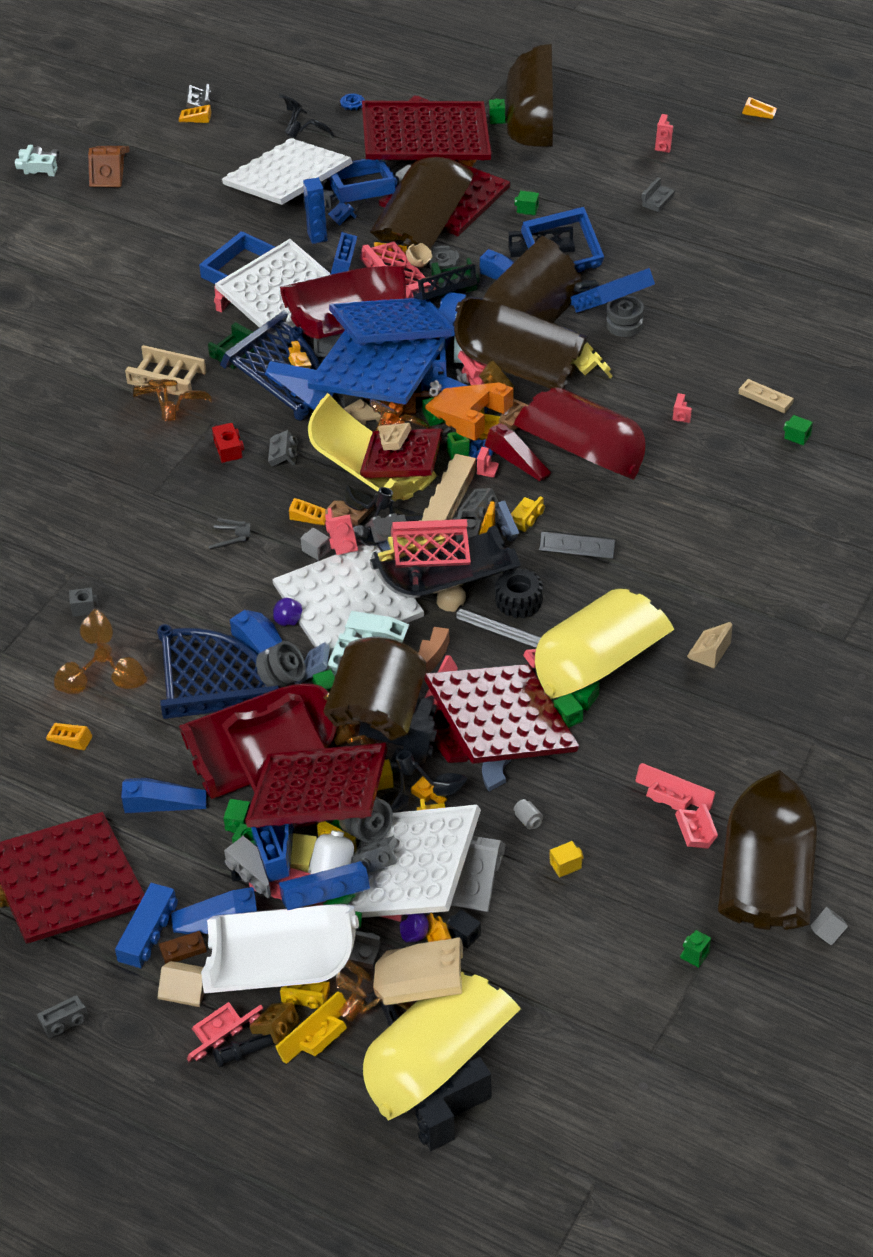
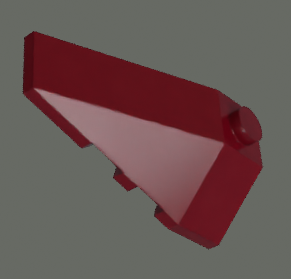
[484,423,551,481]

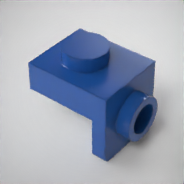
[328,203,357,226]

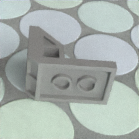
[451,836,506,912]

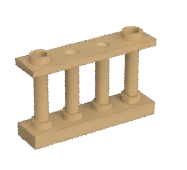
[125,345,206,398]

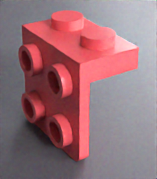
[325,508,358,555]

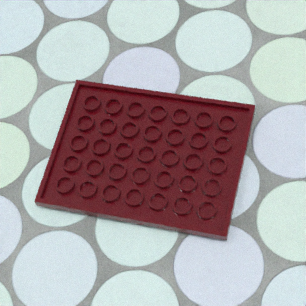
[362,101,491,161]

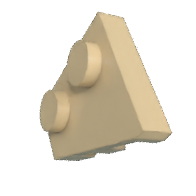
[343,399,382,425]
[378,423,412,451]

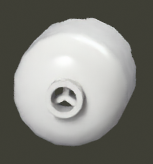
[308,830,354,874]

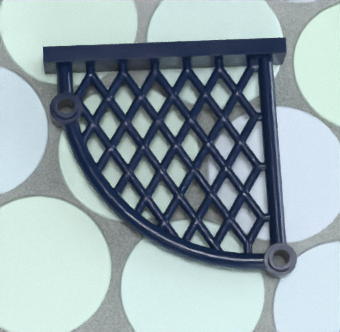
[220,310,320,421]
[157,624,278,719]

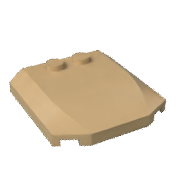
[373,938,463,1005]

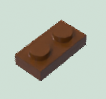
[159,931,207,964]

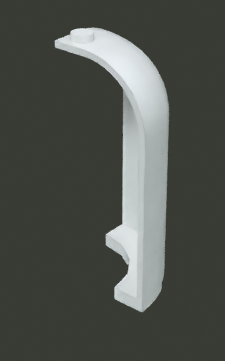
[201,904,359,993]

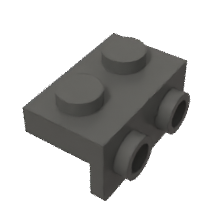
[186,84,211,109]
[268,430,298,466]
[365,513,406,543]
[37,995,89,1038]

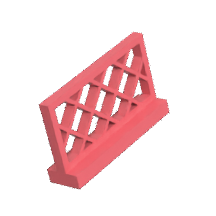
[360,242,426,286]
[391,519,471,568]

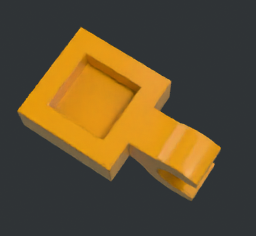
[288,341,311,369]
[411,776,447,804]
[426,913,451,942]

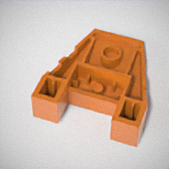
[425,382,513,441]

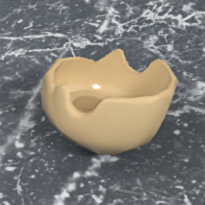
[406,243,433,267]
[436,586,466,612]

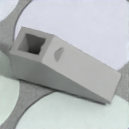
[224,836,271,899]

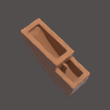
[418,627,449,677]

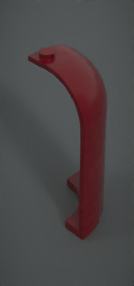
[280,266,406,339]
[513,388,646,480]
[179,684,337,799]
[222,693,326,828]

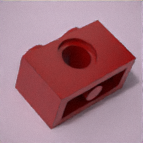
[212,423,244,463]

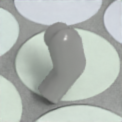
[429,380,442,397]

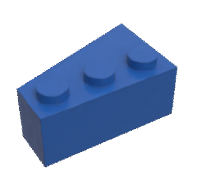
[251,823,294,882]

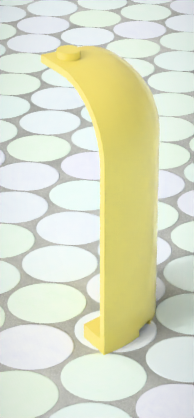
[308,393,437,501]
[535,589,674,699]
[363,972,521,1121]

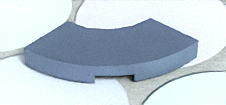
[482,759,511,791]

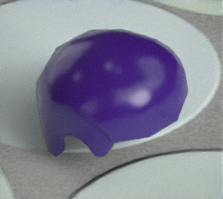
[273,597,302,627]
[400,913,429,943]

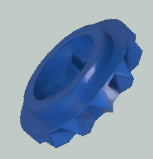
[340,94,364,111]
[469,438,494,460]

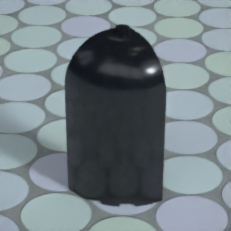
[370,526,521,598]

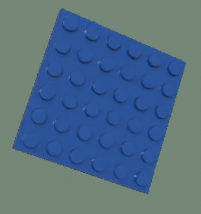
[329,298,455,345]
[308,330,443,404]

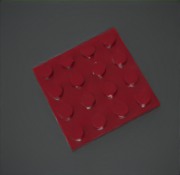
[360,428,443,479]

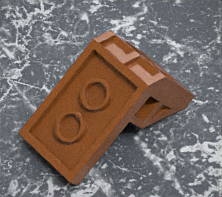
[88,146,129,187]

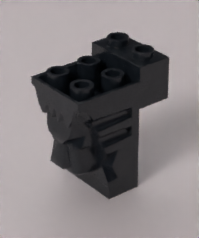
[359,695,437,765]
[414,1057,492,1151]

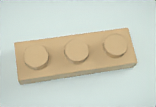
[739,379,794,413]

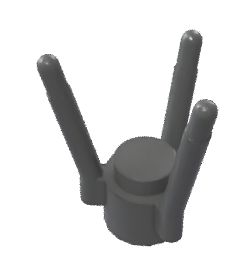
[209,518,250,549]

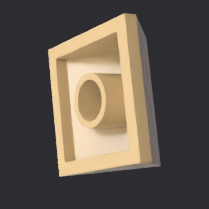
[687,622,732,668]
[158,961,205,1007]

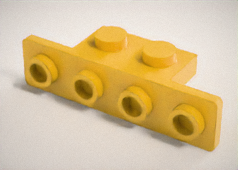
[276,991,349,1064]

